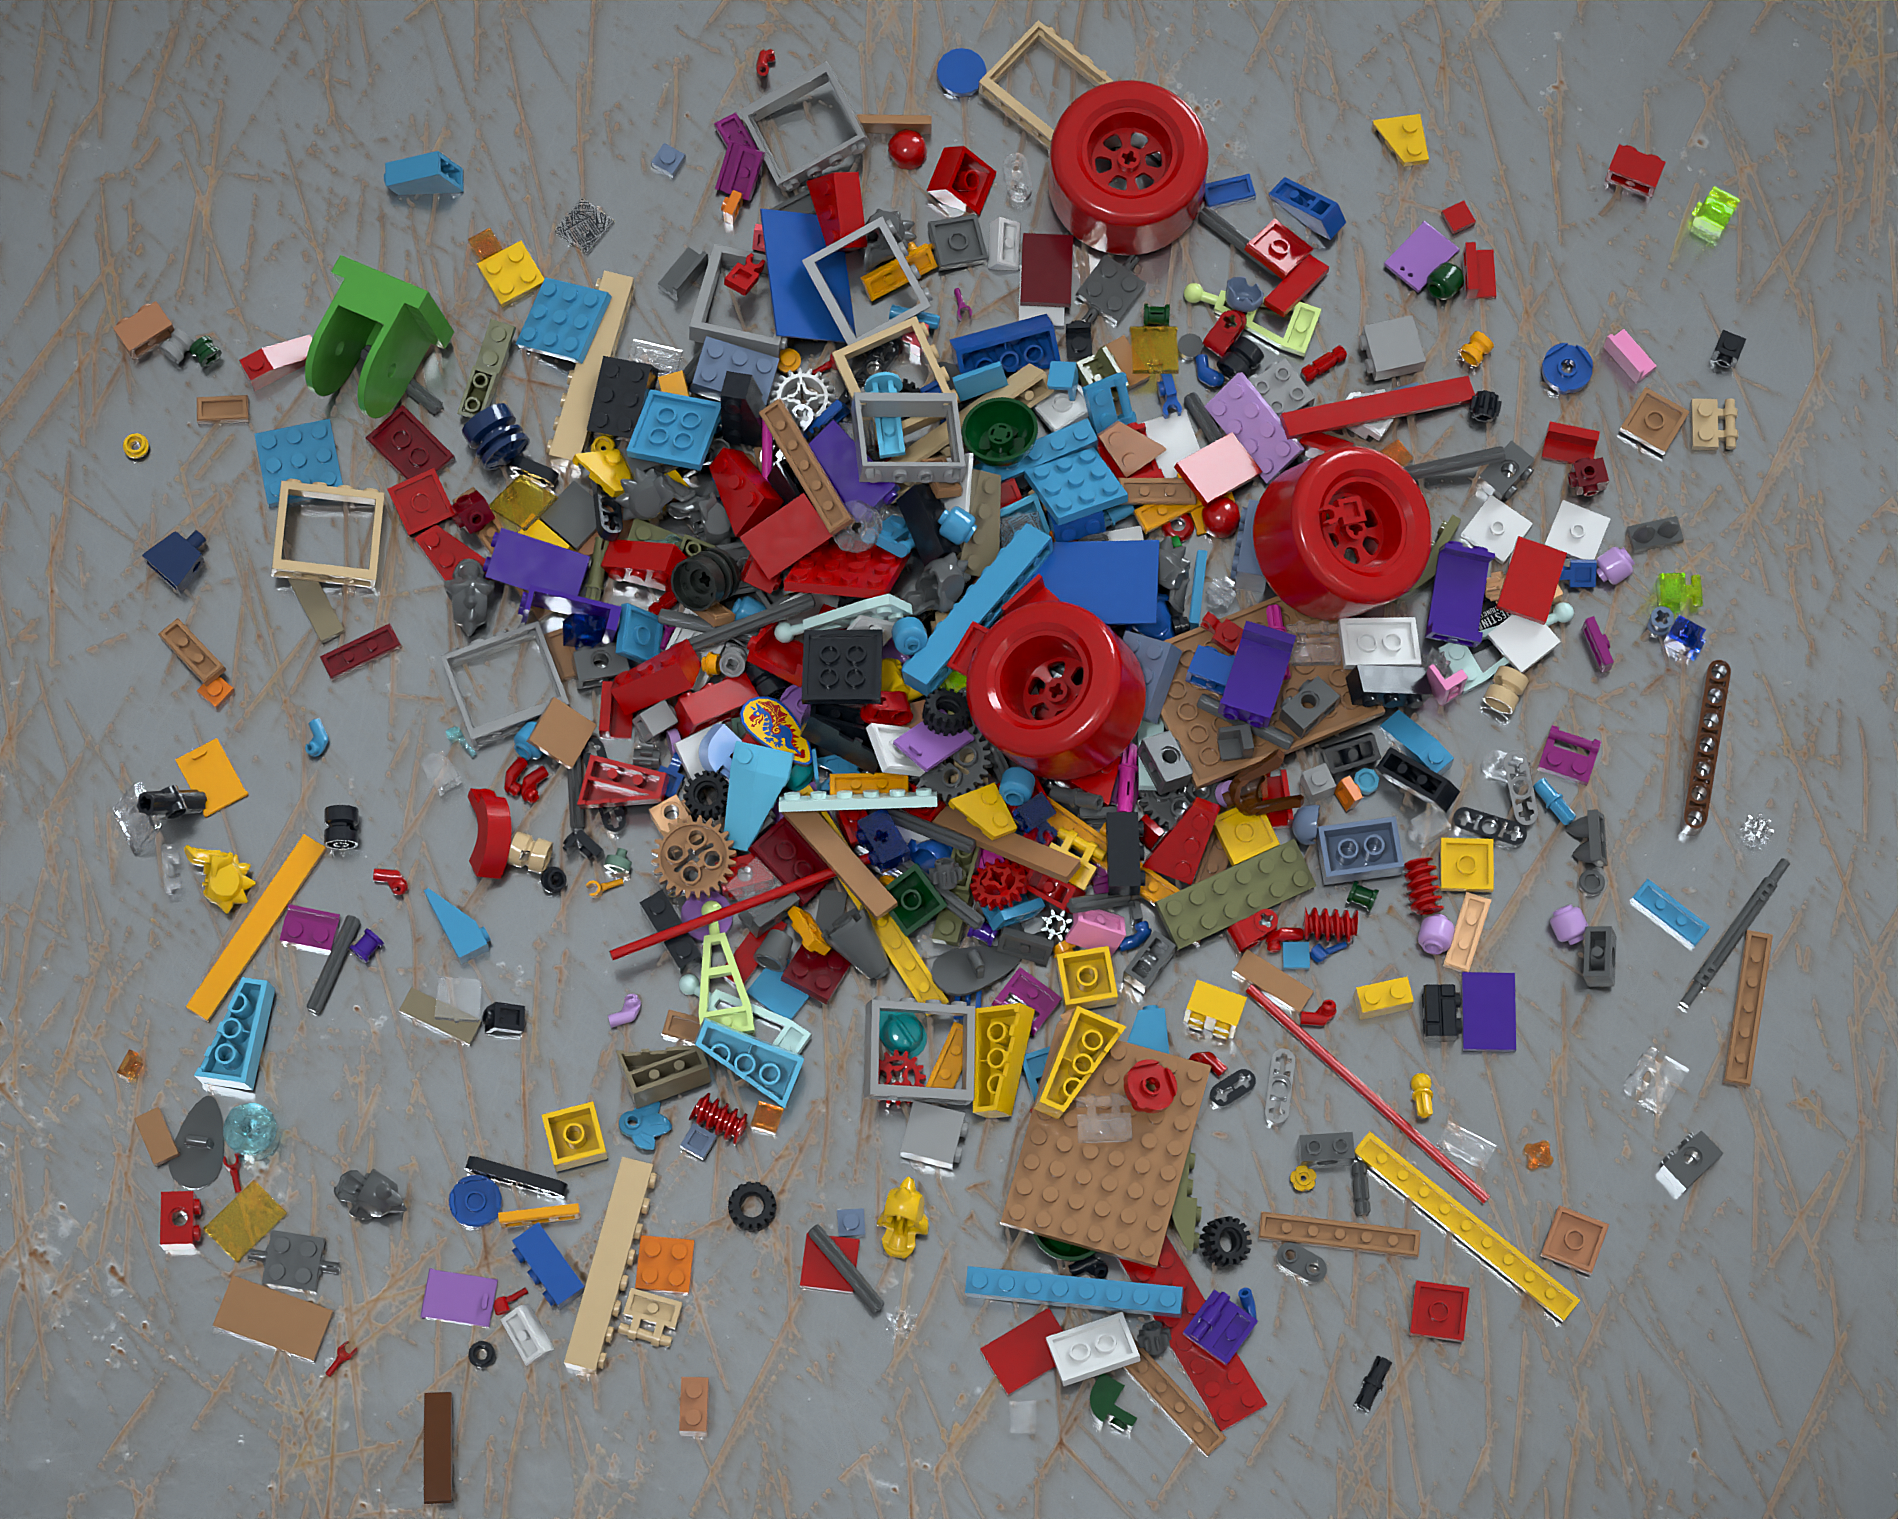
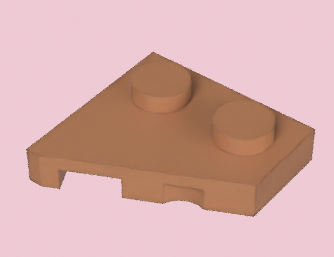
[1097,420,1166,478]

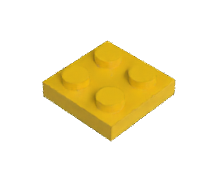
[477,241,544,308]
[1213,807,1280,867]
[1440,838,1494,892]

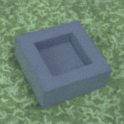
[651,143,686,178]
[680,1123,717,1161]
[837,1208,865,1238]

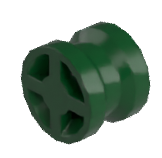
[189,335,222,367]

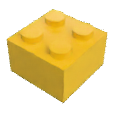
[1056,946,1118,1012]
[1184,980,1247,1040]
[542,1101,608,1172]

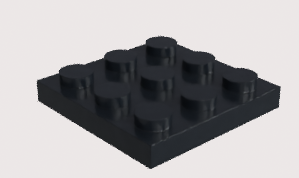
[801,629,883,704]

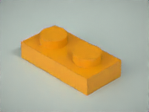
[787,906,831,955]

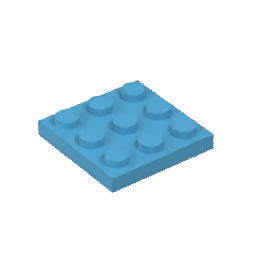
[516,277,612,364]
[626,389,721,471]
[254,419,343,508]
[1024,447,1128,526]

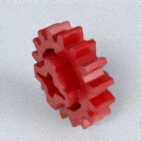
[970,858,1028,911]
[877,1050,926,1109]

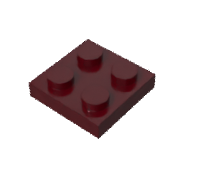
[781,944,852,1005]

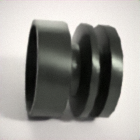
[671,548,740,611]

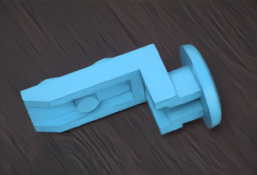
[864,372,906,459]

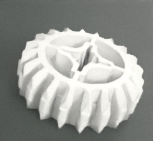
[768,367,837,430]

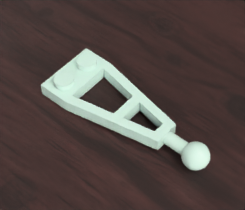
[774,594,913,643]
[1438,602,1574,694]
[679,974,812,1054]

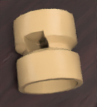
[1483,666,1529,714]
[507,831,553,874]

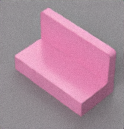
[1603,329,1657,384]
[1426,664,1468,706]
[1065,909,1126,956]

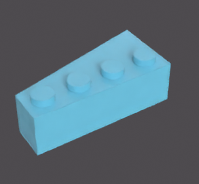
[194,977,275,1091]
[694,1017,804,1108]

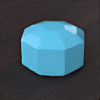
[1354,768,1379,795]

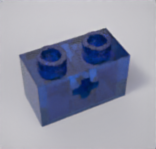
[855,808,910,874]

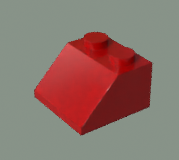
[926,146,997,215]

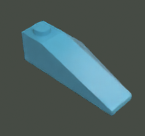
[724,741,794,852]

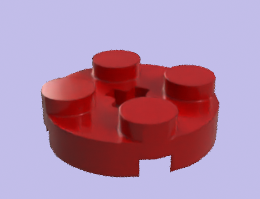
[1123,1059,1177,1113]

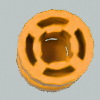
[1459,331,1494,367]

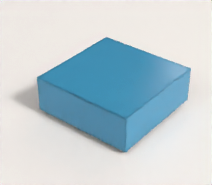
[1282,942,1310,970]

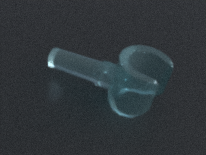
[644,534,682,550]
[446,726,477,757]

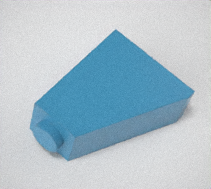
[384,151,463,195]
[1127,1005,1169,1054]

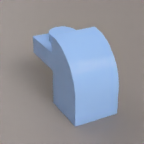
[699,724,742,782]

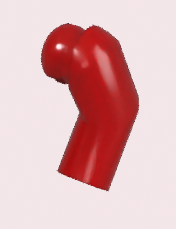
[373,868,408,895]

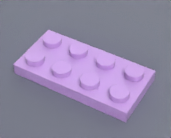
[1205,372,1305,484]

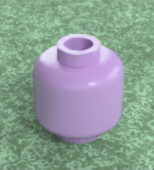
[1596,547,1635,585]
[1550,904,1588,945]
[1418,914,1455,955]

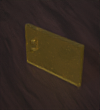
[1129,326,1179,374]
[489,474,559,531]
[203,1180,287,1263]

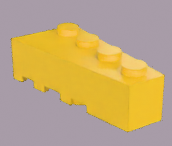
[973,1003,1035,1119]
[1034,1006,1126,1119]

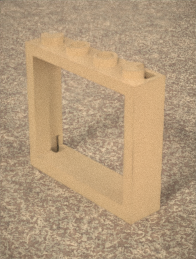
[979,20,1113,150]
[832,316,960,446]
[271,479,384,588]

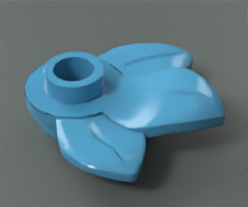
[618,1102,672,1150]

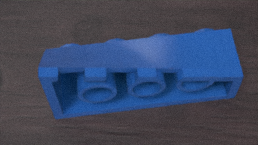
[949,313,1061,374]

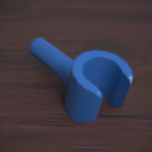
[1309,941,1347,963]

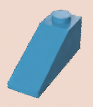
[1379,710,1454,775]
[424,888,491,965]

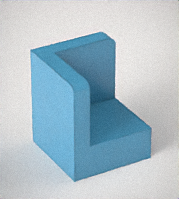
[1047,361,1079,401]

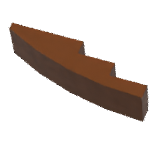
[424,1392,453,1504]

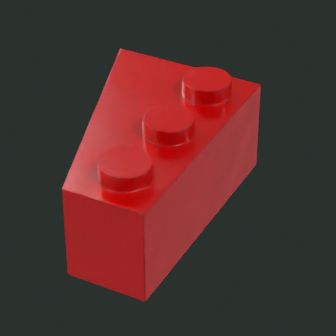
[806,172,867,252]
[610,639,701,716]

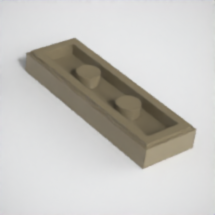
[287,578,345,644]
[399,987,482,1046]

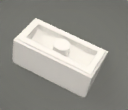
[988,217,1021,271]
[500,1304,554,1366]

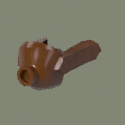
[1222,749,1304,816]

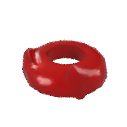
[1161,514,1194,542]

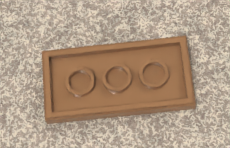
[213,1275,334,1362]

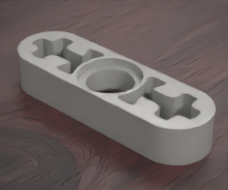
[1504,750,1538,825]
[1264,1049,1295,1126]

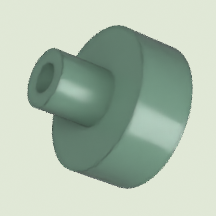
[604,848,632,874]

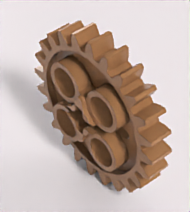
[651,815,737,901]

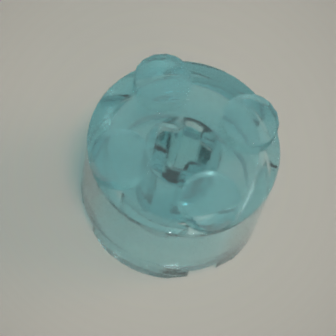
[223,1103,281,1162]

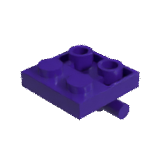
[1183,1289,1258,1366]

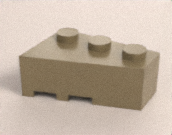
[616,1045,711,1109]

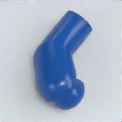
[1195,354,1225,387]
[1118,921,1152,952]

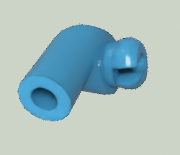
[305,718,329,757]

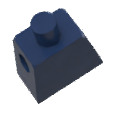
[142,530,207,595]

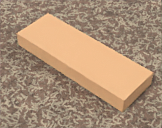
[1443,892,1491,972]

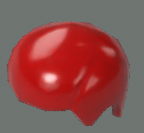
[888,129,927,170]
[1201,497,1240,538]

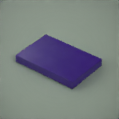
[1461,972,1516,1052]

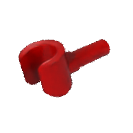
[812,350,838,375]
[223,1154,242,1193]
[493,1287,528,1316]
[325,1341,357,1377]

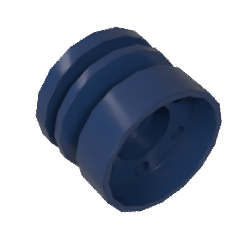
[462,403,530,470]

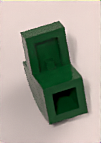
[1089,1373,1137,1431]

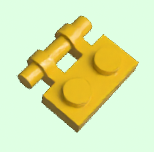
[1049,827,1107,891]

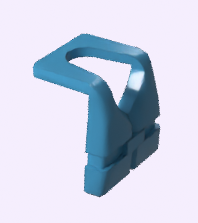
[812,748,860,792]

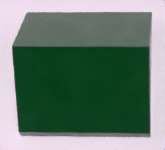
[885,863,948,937]

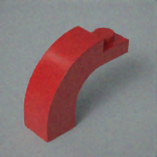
[467,788,512,879]

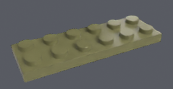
[1154,838,1317,951]

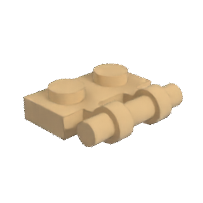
[1690,398,1738,450]
[618,1288,683,1348]

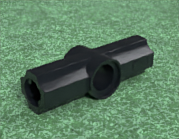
[136,785,207,820]

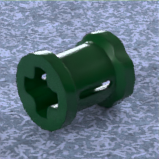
[1143,304,1170,327]
[1346,881,1379,912]

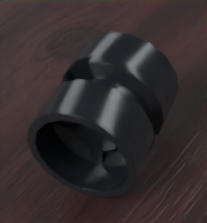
[1217,336,1264,380]
[743,664,789,700]
[324,805,359,849]

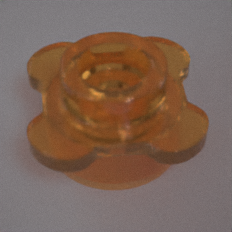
[1524,1140,1554,1169]

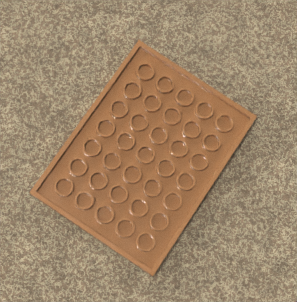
[1160,596,1385,790]
[1000,1023,1211,1268]

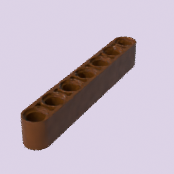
[1680,660,1731,835]

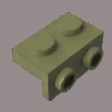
[1076,346,1130,402]

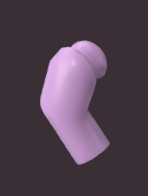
[608,994,641,1028]

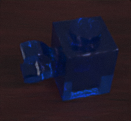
[562,613,605,648]
[1663,615,1706,658]
[1012,792,1057,845]

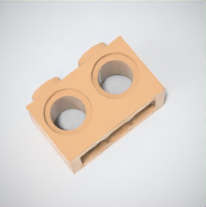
[649,795,703,860]

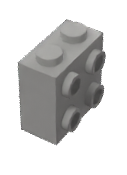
[1359,315,1426,381]
[1248,358,1315,418]
[900,1100,969,1169]

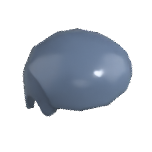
[1225,276,1264,312]
[1292,805,1320,845]

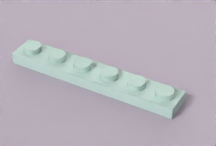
[779,788,937,812]

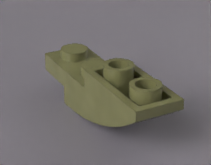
[457,319,516,418]
[1393,514,1461,604]
[626,518,715,558]
[932,846,981,947]
[1170,1145,1202,1256]

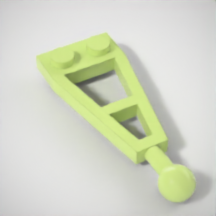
[1184,283,1322,357]
[699,900,756,1034]

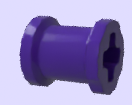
[967,922,1000,947]
[349,928,384,963]

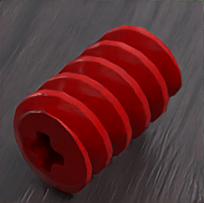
[1403,857,1444,915]
[1303,907,1358,943]
[689,1093,748,1146]

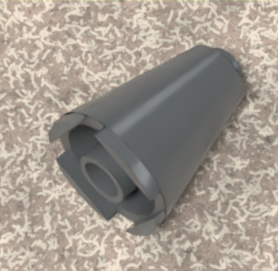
[821,905,890,980]

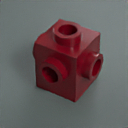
[1568,457,1609,496]
[451,490,496,534]

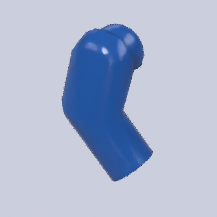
[1238,1288,1257,1320]

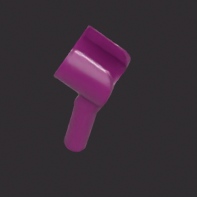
[954,288,972,321]
[660,624,676,650]

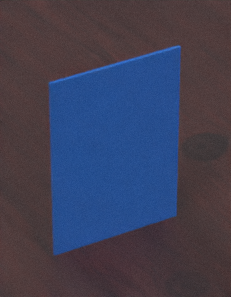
[760,209,856,343]
[1025,540,1160,625]

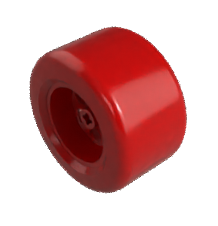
[1048,80,1209,256]
[1253,446,1432,620]
[966,601,1146,780]

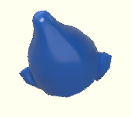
[1125,594,1175,641]
[906,838,953,874]

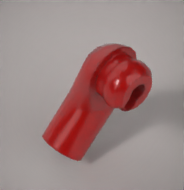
[756,49,776,76]
[504,757,528,797]
[521,766,549,803]
[1265,927,1303,953]
[1300,999,1337,1026]
[1189,1052,1228,1077]

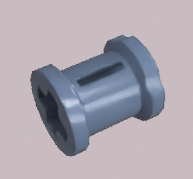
[1647,606,1674,636]

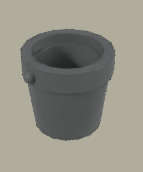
[753,929,793,972]

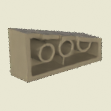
[956,469,1001,577]

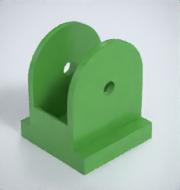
[305,255,454,418]

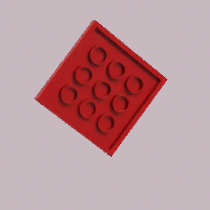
[784,537,911,598]

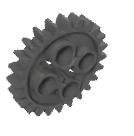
[911,724,993,804]
[1138,760,1222,831]

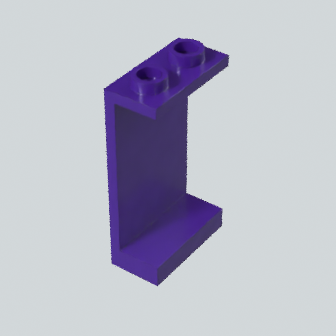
[809,420,901,524]
[483,528,591,596]
[1425,541,1495,648]
[518,585,622,644]
[1218,620,1296,728]

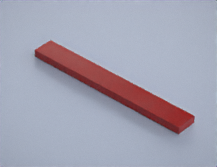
[1280,375,1476,440]

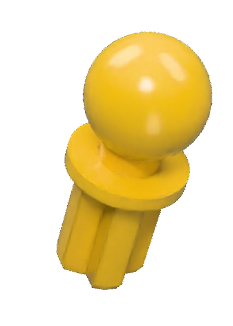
[1410,1073,1433,1118]

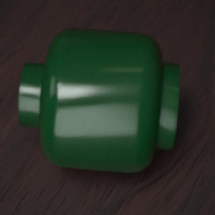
[1427,262,1464,300]

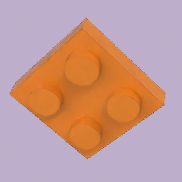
[635,1235,695,1295]

